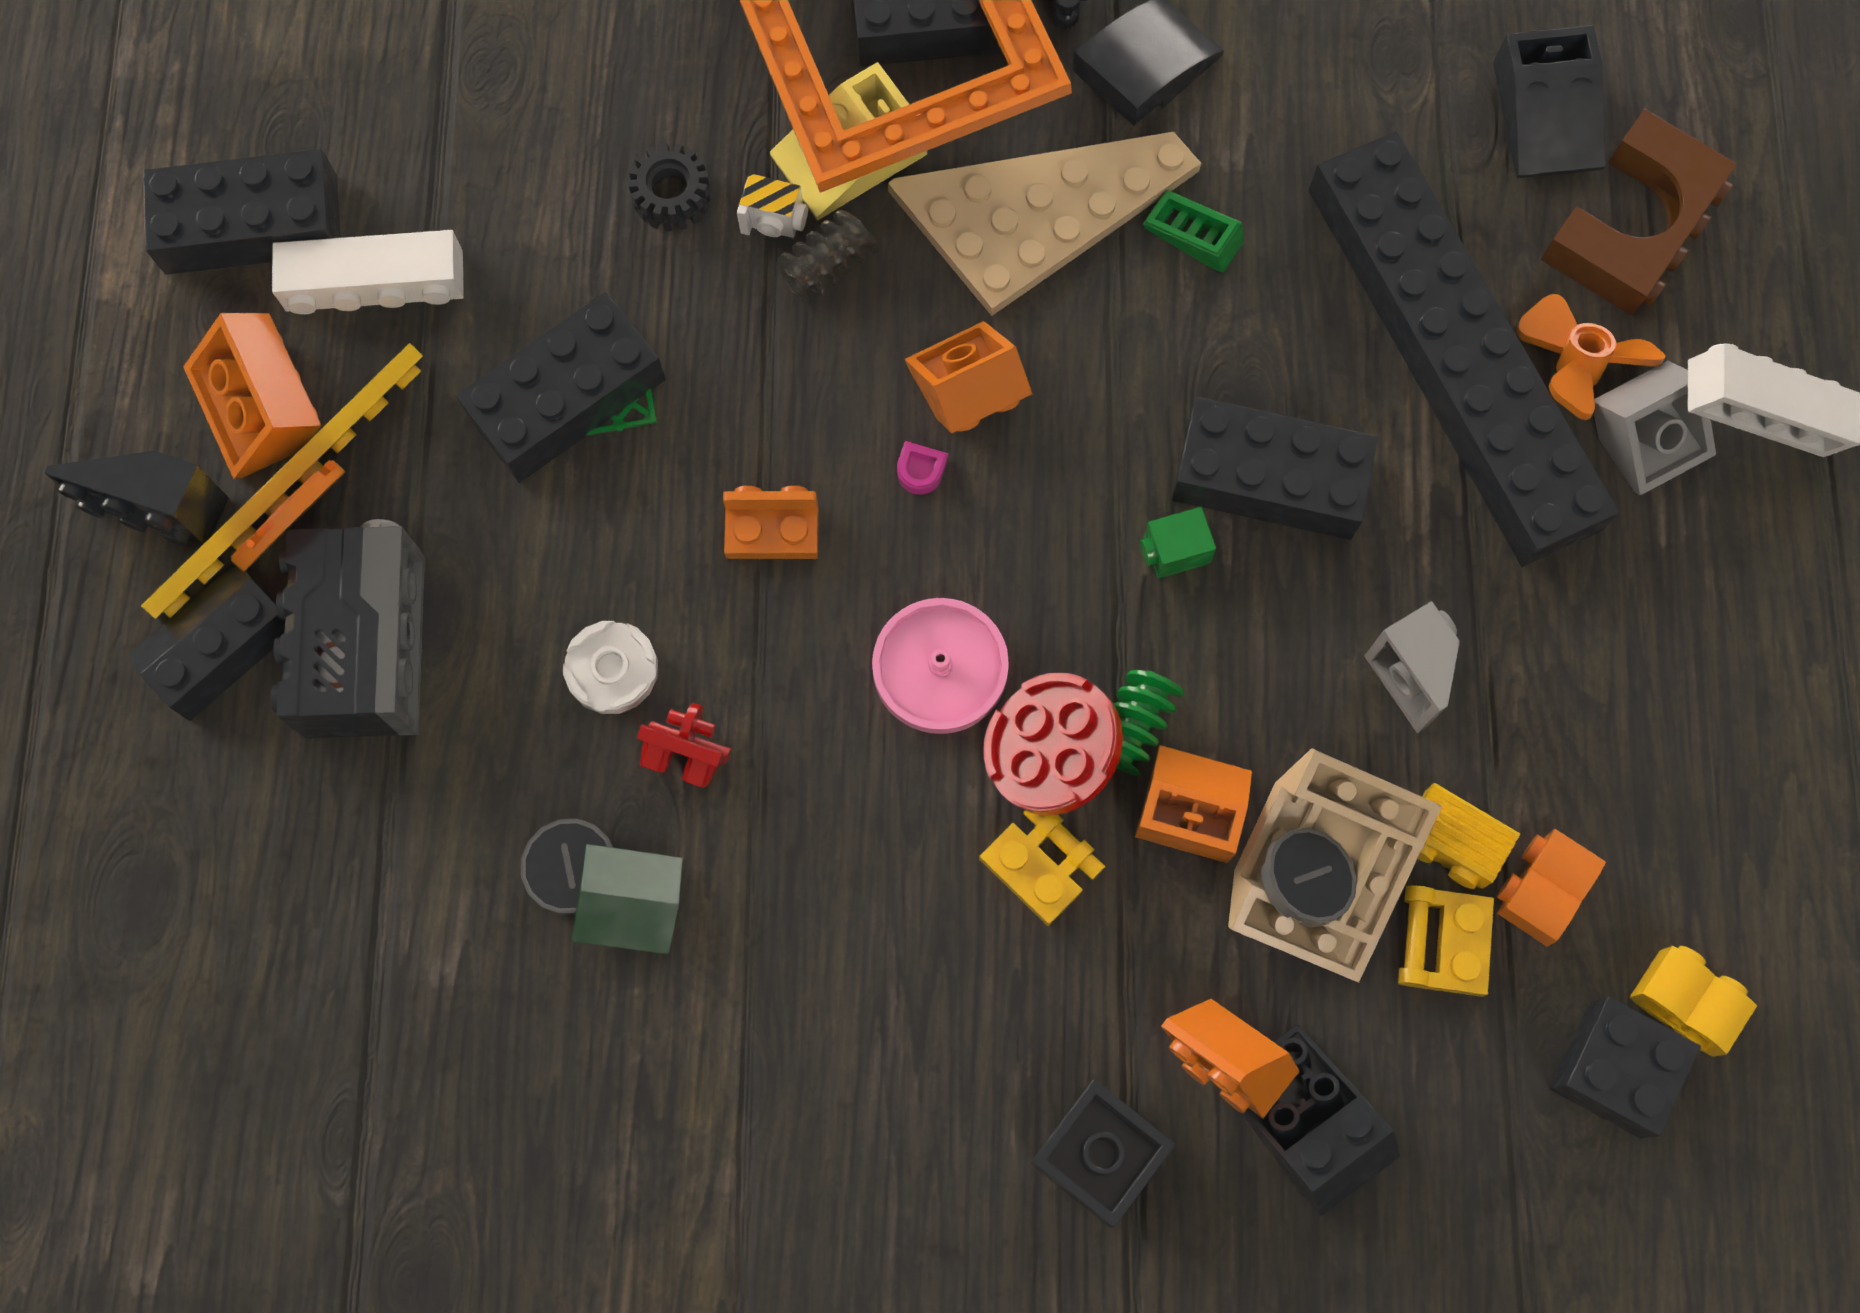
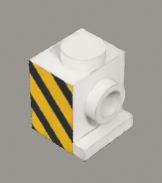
[737,173,808,238]

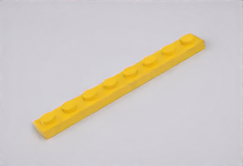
[141,343,423,619]

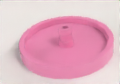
[872,598,1009,734]

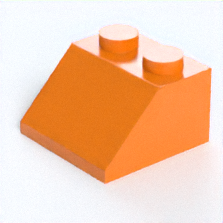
[905,321,1032,433]

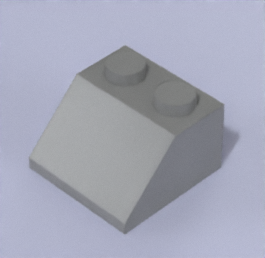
[1594,361,1716,495]
[1364,601,1460,734]

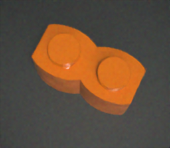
[1497,829,1606,947]

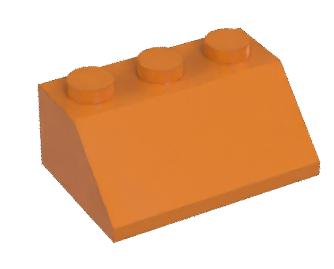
[183,313,321,479]

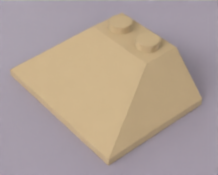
[1228,748,1442,983]

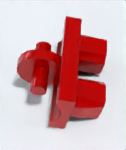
[637,702,732,788]

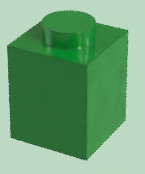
[1140,507,1216,579]

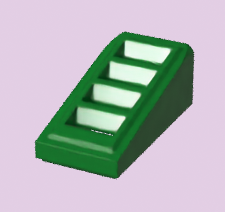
[1143,190,1245,273]

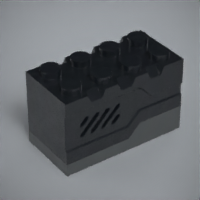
[271,519,425,738]

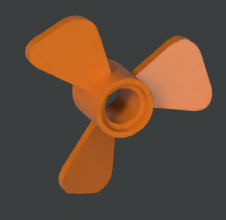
[1516,294,1666,420]

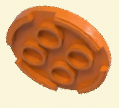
[231,460,346,572]

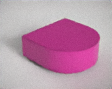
[897,441,949,495]

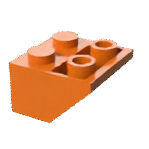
[1135,745,1252,863]
[1161,999,1300,1118]

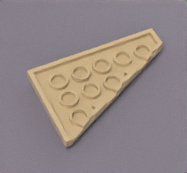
[888,132,1201,316]

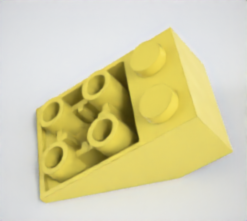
[770,62,927,221]

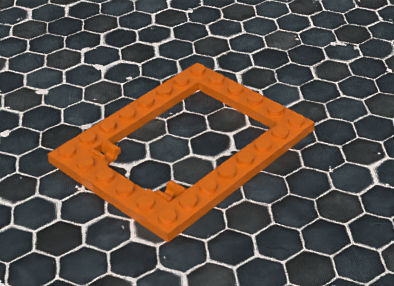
[739,0,1072,193]

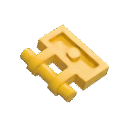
[979,811,1106,926]

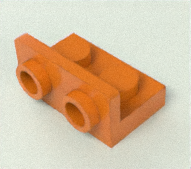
[723,486,819,559]

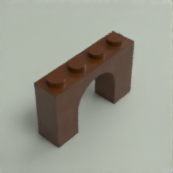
[1540,108,1737,316]

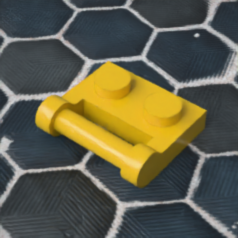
[1398,885,1494,997]

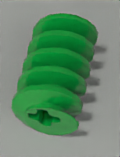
[1113,670,1185,776]

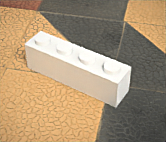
[272,230,464,314]
[1688,344,1860,457]

